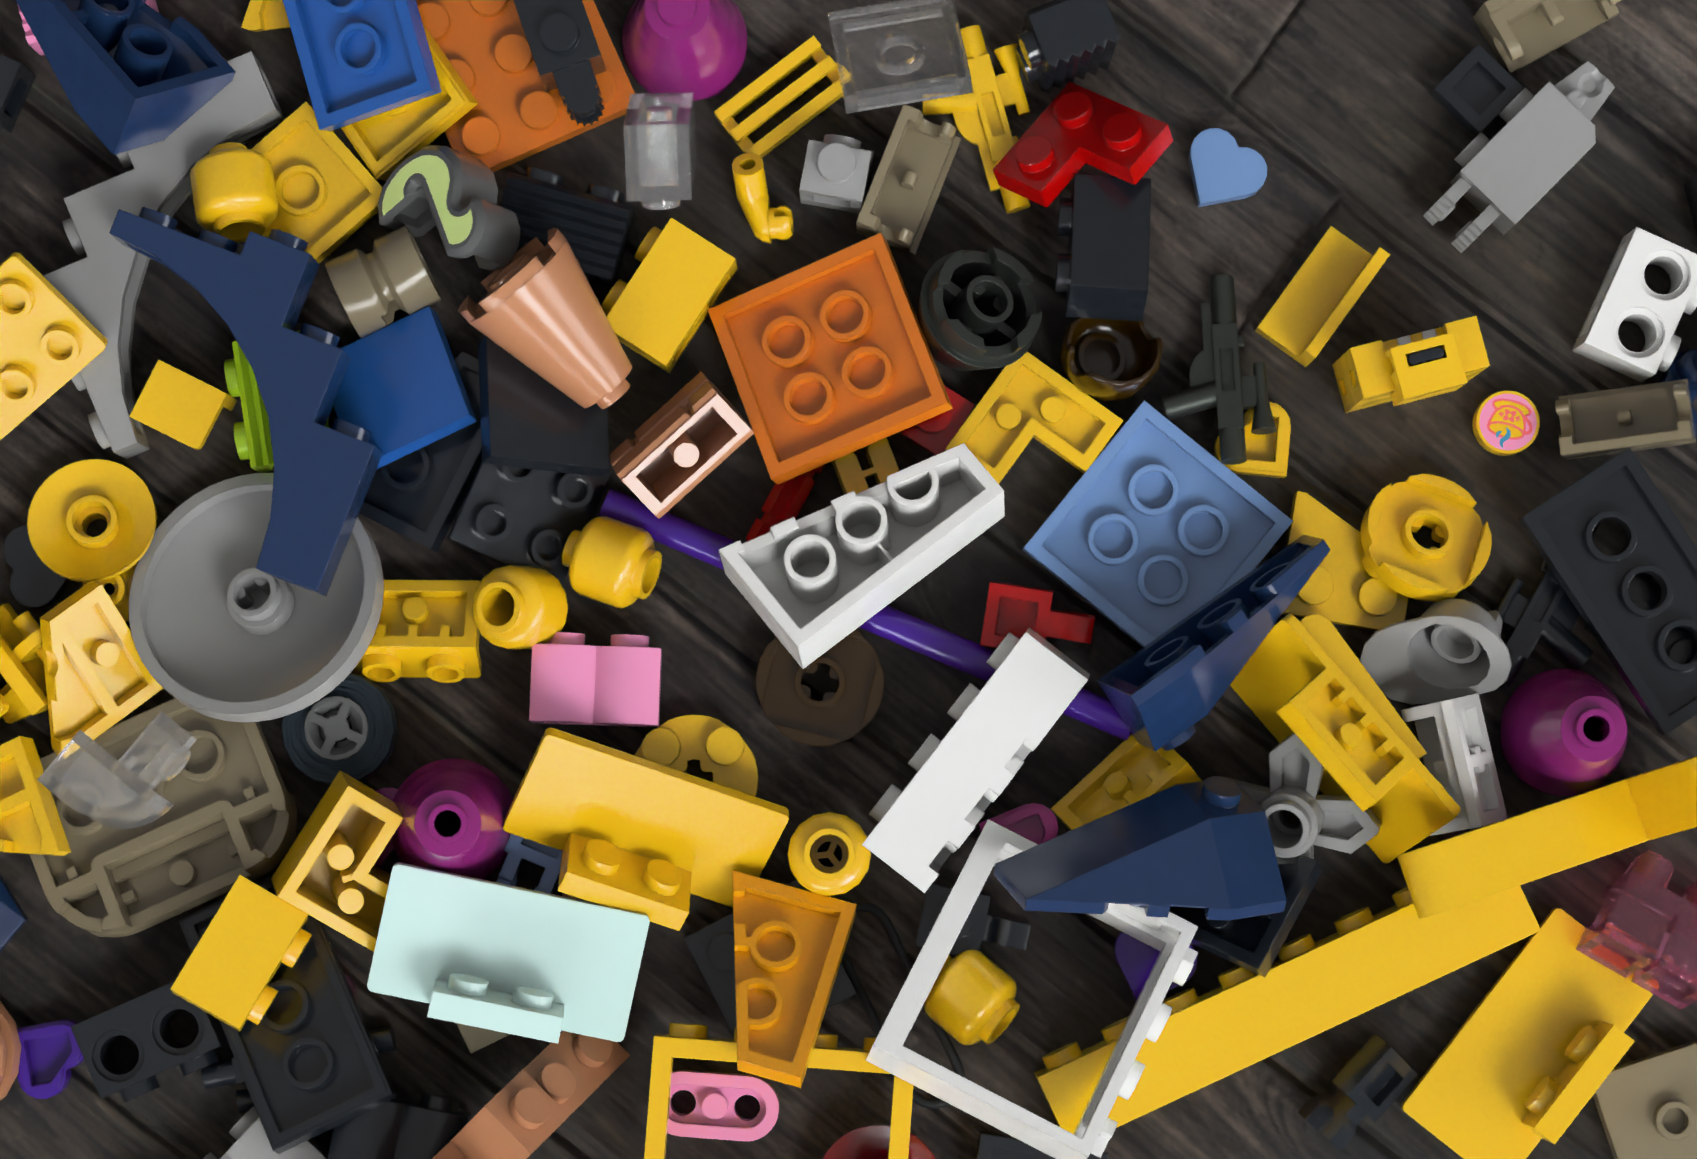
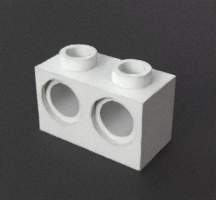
[1572,227,1697,382]

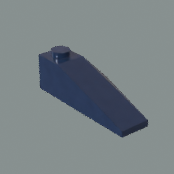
[16,0,236,155]
[1097,535,1330,752]
[993,776,1287,921]

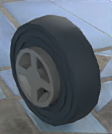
[281,673,398,785]

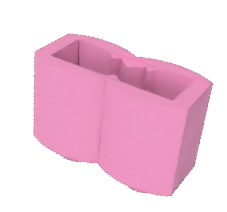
[529,632,662,727]

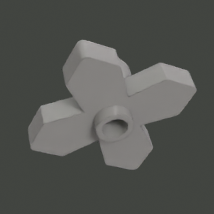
[1234,732,1381,864]

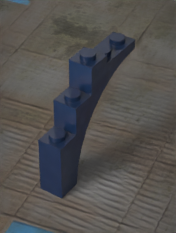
[109,207,383,596]

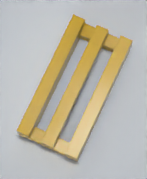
[714,35,852,158]

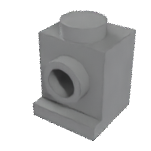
[799,134,874,214]

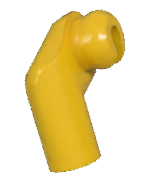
[732,153,793,244]

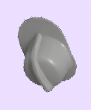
[1360,598,1512,704]

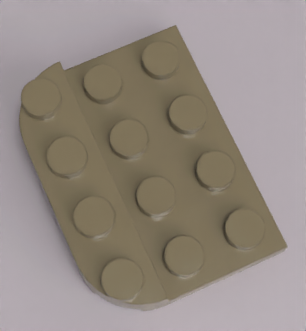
[29,698,298,937]

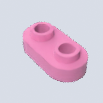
[667,1070,780,1141]

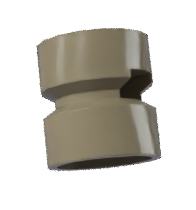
[325,225,442,338]

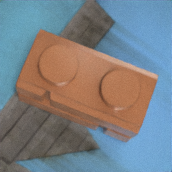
[609,371,754,519]

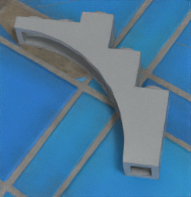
[43,51,285,459]

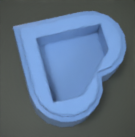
[1189,128,1267,207]

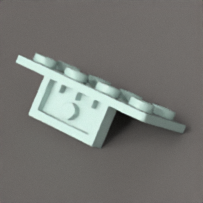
[367,862,650,1044]

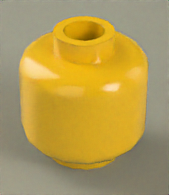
[190,142,278,243]
[562,516,662,608]
[472,565,568,649]
[787,812,871,896]
[923,949,1020,1045]

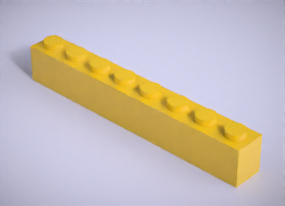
[1034,886,1541,1134]

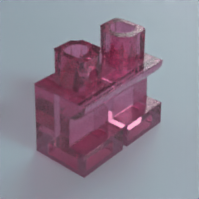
[1576,850,1697,1010]

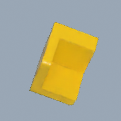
[129,359,237,450]

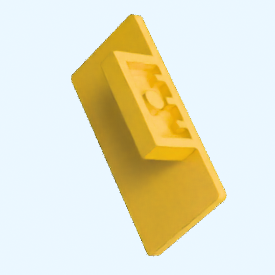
[0,252,108,440]
[1230,614,1461,863]
[503,728,789,931]
[1401,908,1657,1159]

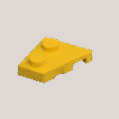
[1283,491,1409,631]

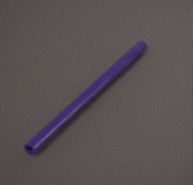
[599,488,1131,740]

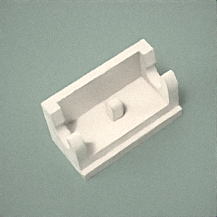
[1401,693,1507,836]

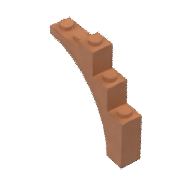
[432,1031,630,1159]

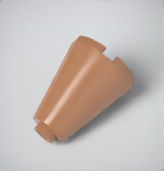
[458,228,632,409]

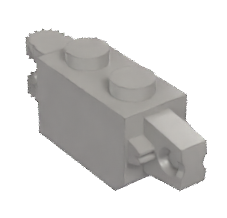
[1423,61,1615,253]

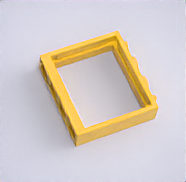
[644,1023,914,1159]

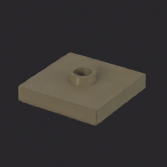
[1593,1040,1697,1159]

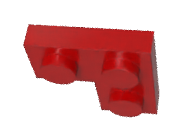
[993,82,1173,208]

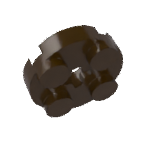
[756,630,884,747]

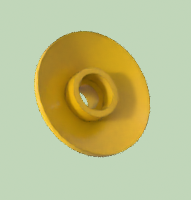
[27,459,157,582]

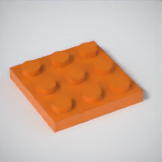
[416,0,641,172]
[707,233,953,485]

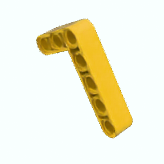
[1397,756,1697,919]

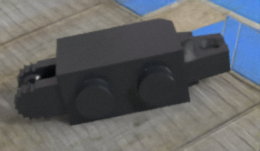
[513,0,606,126]

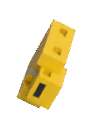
[1333,316,1490,413]

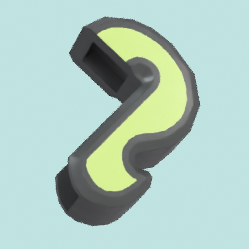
[378,145,520,271]

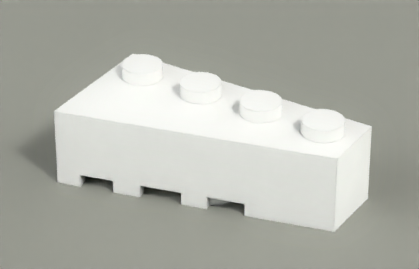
[718,443,1005,669]
[862,627,1090,893]

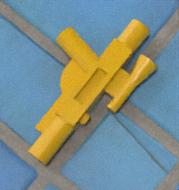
[921,25,1030,213]

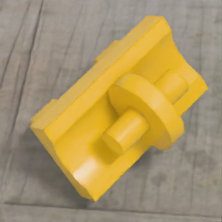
[0,603,48,724]

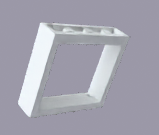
[866,819,1198,1159]

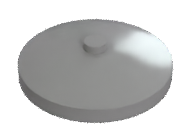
[129,473,384,722]

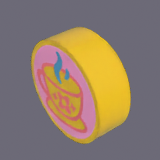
[1472,391,1540,456]

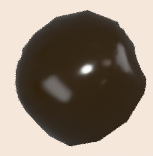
[1061,318,1163,401]

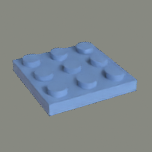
[1022,400,1293,648]

